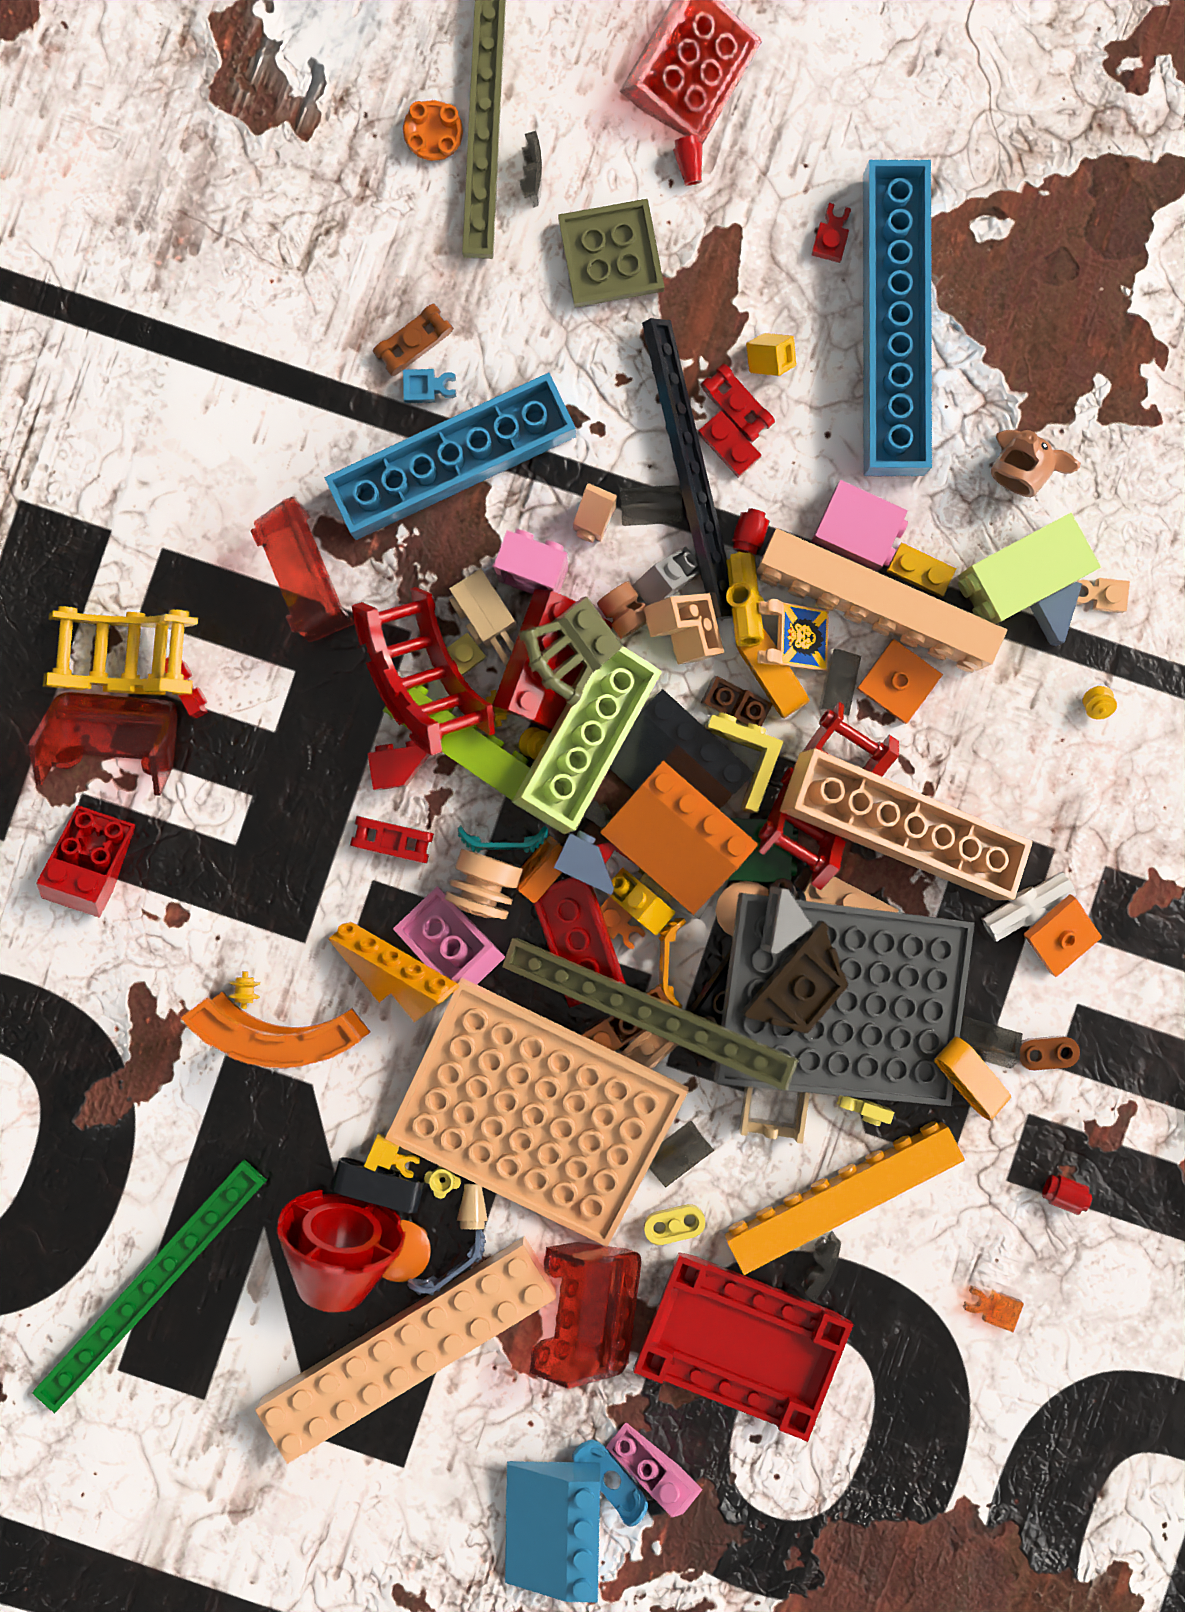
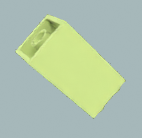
[958,512,1101,624]

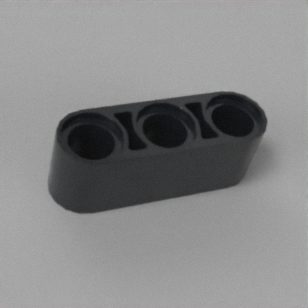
[331,1157,425,1213]

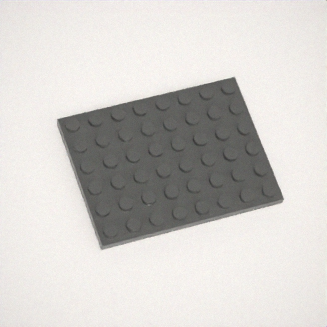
[714,892,975,1106]

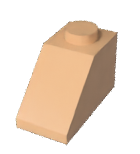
[573,483,617,543]

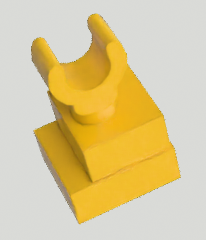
[364,1132,420,1178]

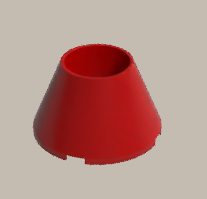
[277,1190,405,1312]

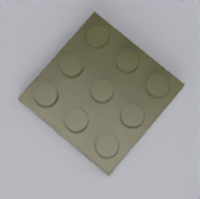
[558,198,665,308]

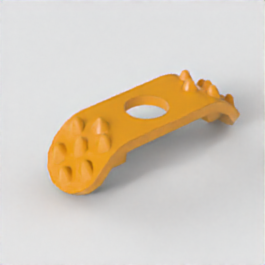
[657,917,686,1008]

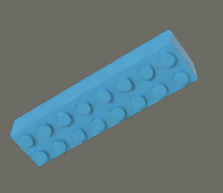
[324,372,576,540]

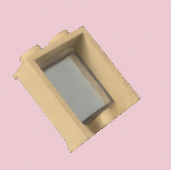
[738,1087,810,1144]

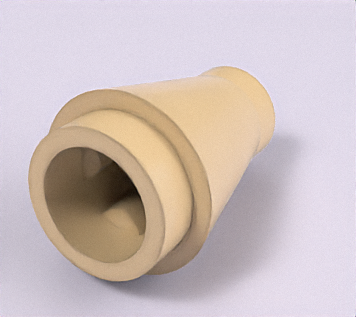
[457,1184,488,1229]

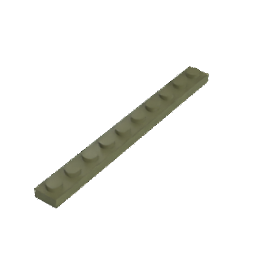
[462,0,506,259]
[502,938,799,1091]

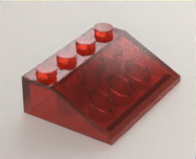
[620,0,763,144]

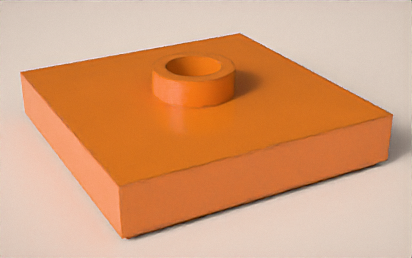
[856,639,943,724]
[1023,894,1102,977]

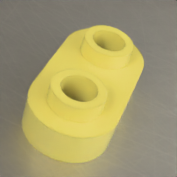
[644,1204,705,1245]

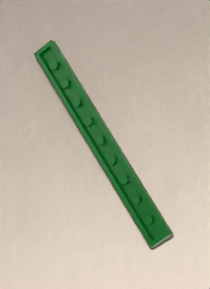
[32,1159,267,1414]

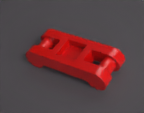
[700,363,775,443]
[350,816,434,863]

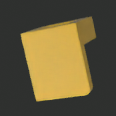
[746,333,797,376]

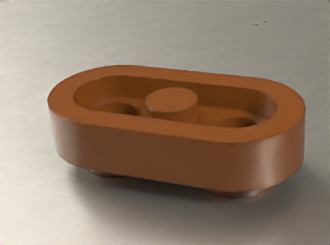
[1015,1036,1080,1071]

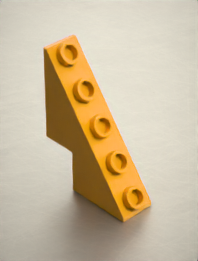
[328,922,460,1023]

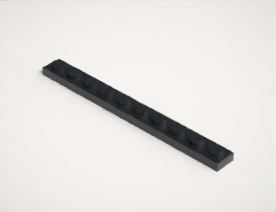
[642,318,733,620]

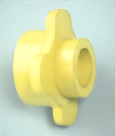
[424,1166,461,1199]

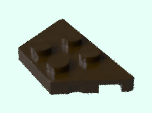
[740,920,849,1034]

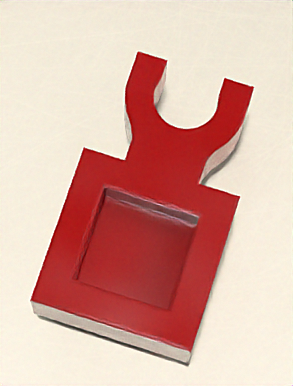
[811,203,851,263]

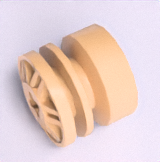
[444,849,523,919]

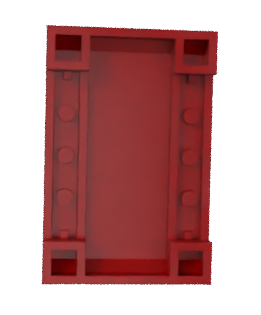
[633,1252,853,1442]

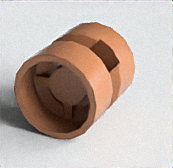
[597,581,646,639]

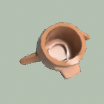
[991,430,1081,498]

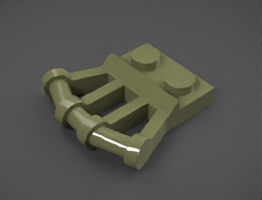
[519,597,623,706]

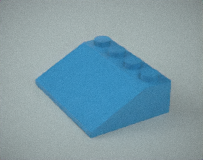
[505,1461,600,1603]

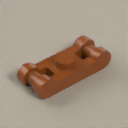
[373,303,454,376]

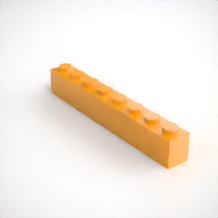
[724,1121,965,1275]

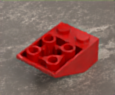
[36,805,135,918]

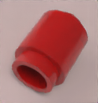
[732,508,770,556]
[1042,1175,1092,1215]

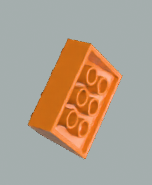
[600,761,759,915]

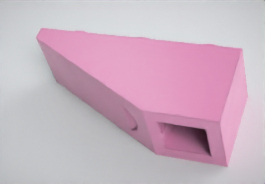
[606,1423,703,1517]

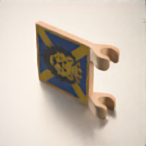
[757,599,829,671]

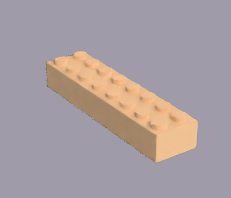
[756,528,1007,673]
[780,749,1033,900]

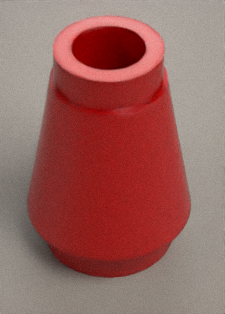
[673,135,703,186]

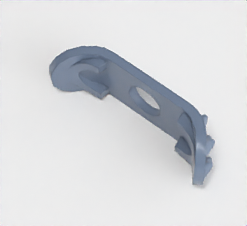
[407,1229,486,1296]

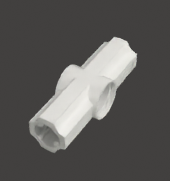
[981,872,1076,941]

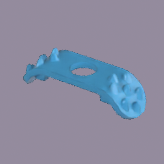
[572,1440,648,1527]

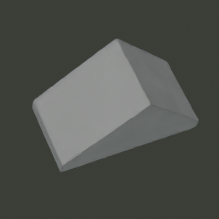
[760,887,813,954]

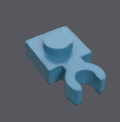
[403,369,457,403]

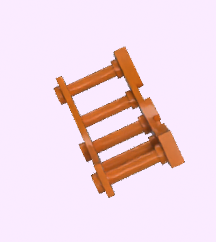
[181,991,371,1068]

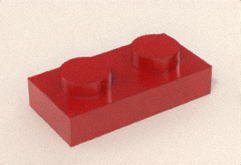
[698,411,762,478]
[165,657,208,718]

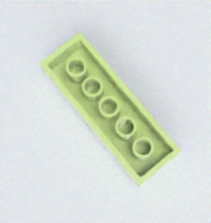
[512,647,662,834]

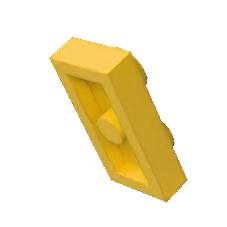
[886,542,956,598]

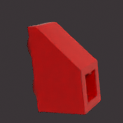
[368,740,430,791]

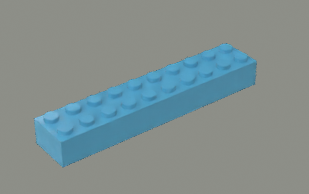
[863,160,932,476]

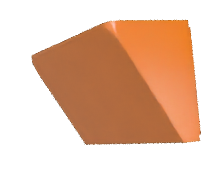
[517,836,563,903]

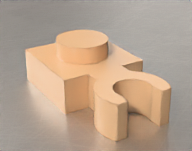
[1076,578,1130,613]

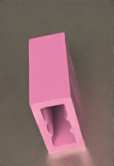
[811,480,908,571]

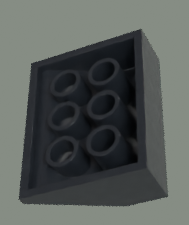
[609,689,754,810]

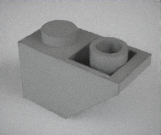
[632,547,701,605]

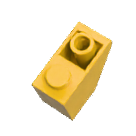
[605,867,676,936]

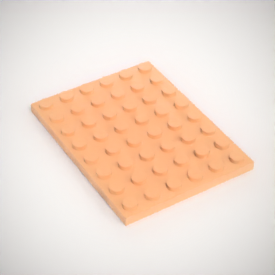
[385,978,689,1247]

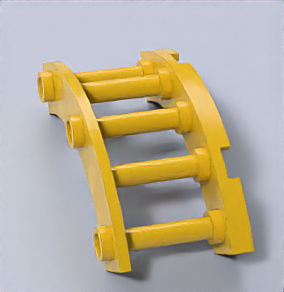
[43,606,198,695]

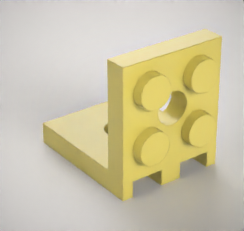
[705,712,784,813]

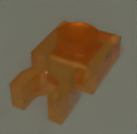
[963,1285,1024,1333]

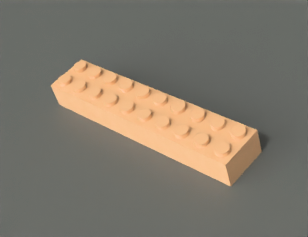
[255,1236,556,1464]

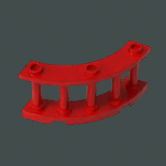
[351,587,496,756]
[758,702,899,890]

